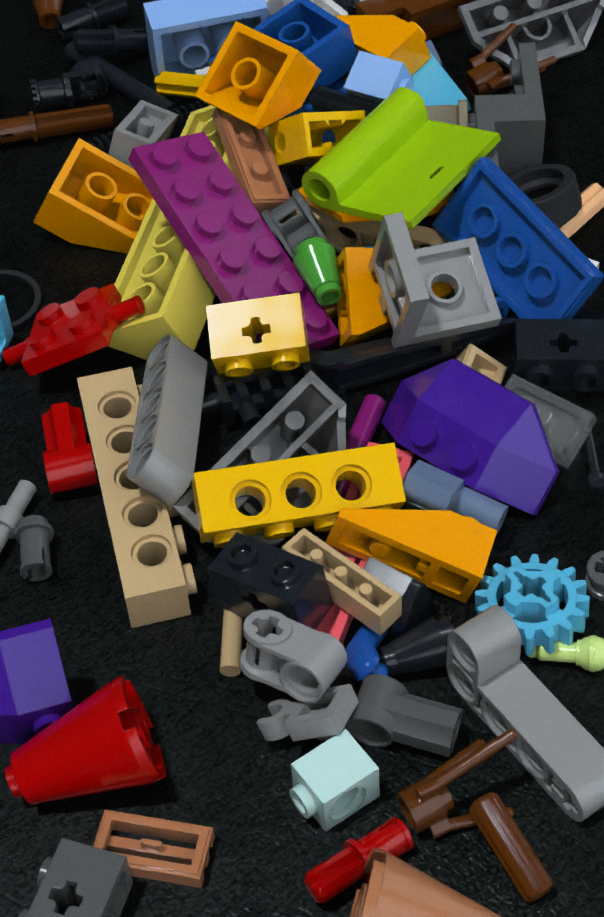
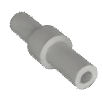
[0,480,36,553]

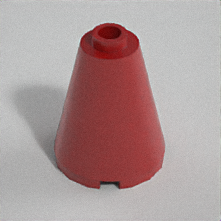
[5,676,166,805]

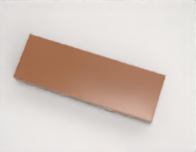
[212,108,290,212]

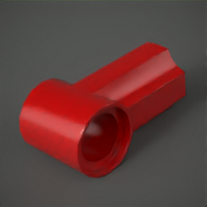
[41,402,99,494]

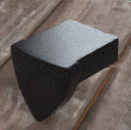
[363,556,434,638]

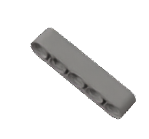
[126,334,208,506]

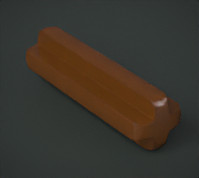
[470,792,553,902]

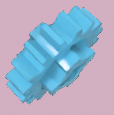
[475,554,590,656]

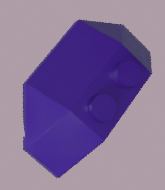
[381,358,560,515]

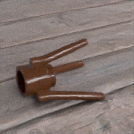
[464,23,557,97]
[396,729,518,839]

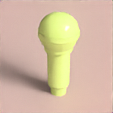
[528,635,604,672]

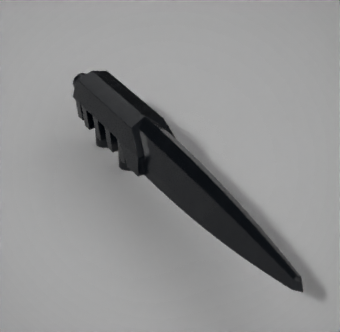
[201,318,517,431]

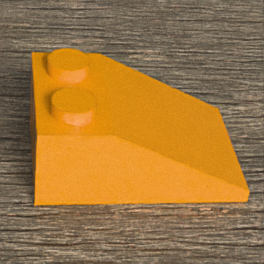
[33,138,153,254]

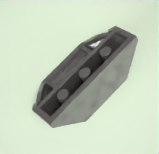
[457,0,604,70]
[173,370,346,546]

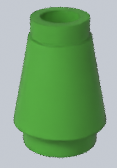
[293,237,343,306]

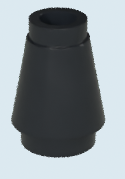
[380,616,454,677]

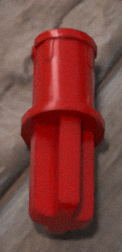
[304,816,414,903]

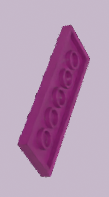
[128,132,340,350]

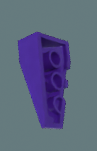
[0,618,74,744]

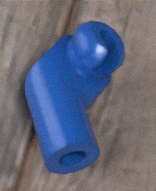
[345,624,389,682]

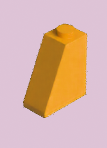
[337,247,454,347]

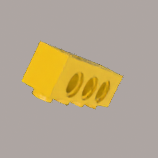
[191,442,406,548]

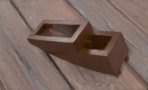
[355,0,476,41]

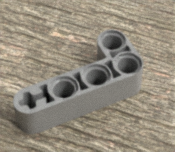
[446,605,604,822]

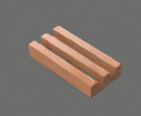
[93,810,215,888]

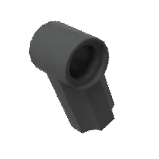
[346,674,463,757]

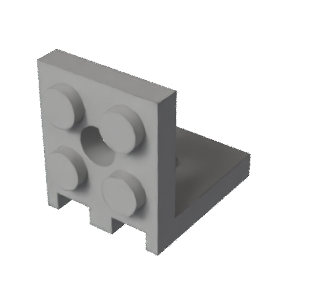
[368,212,502,348]

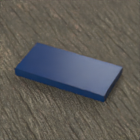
[432,157,604,319]

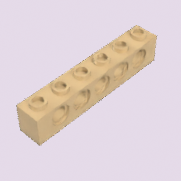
[77,367,197,628]

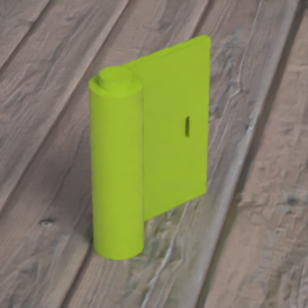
[302,87,501,229]

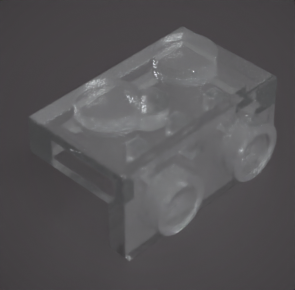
[505,374,597,469]

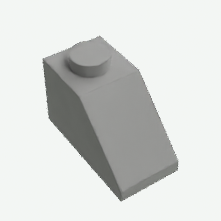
[108,100,178,169]

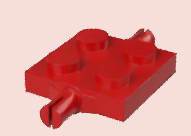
[3,283,146,377]

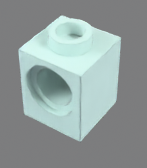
[289,729,380,832]

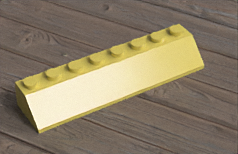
[108,105,276,360]

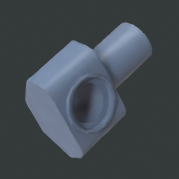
[403,460,509,535]

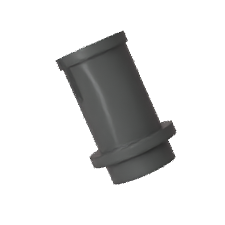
[14,515,54,582]

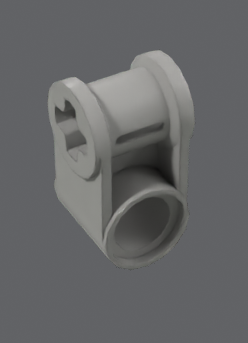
[240,610,347,703]

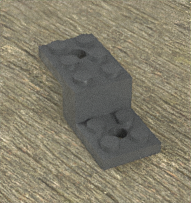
[468,42,546,177]

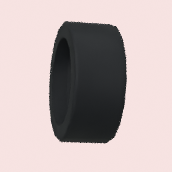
[509,164,582,227]

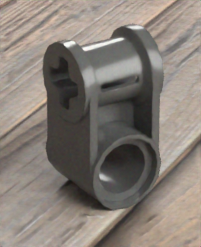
[261,188,331,260]

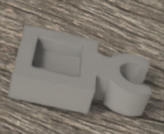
[256,684,359,741]

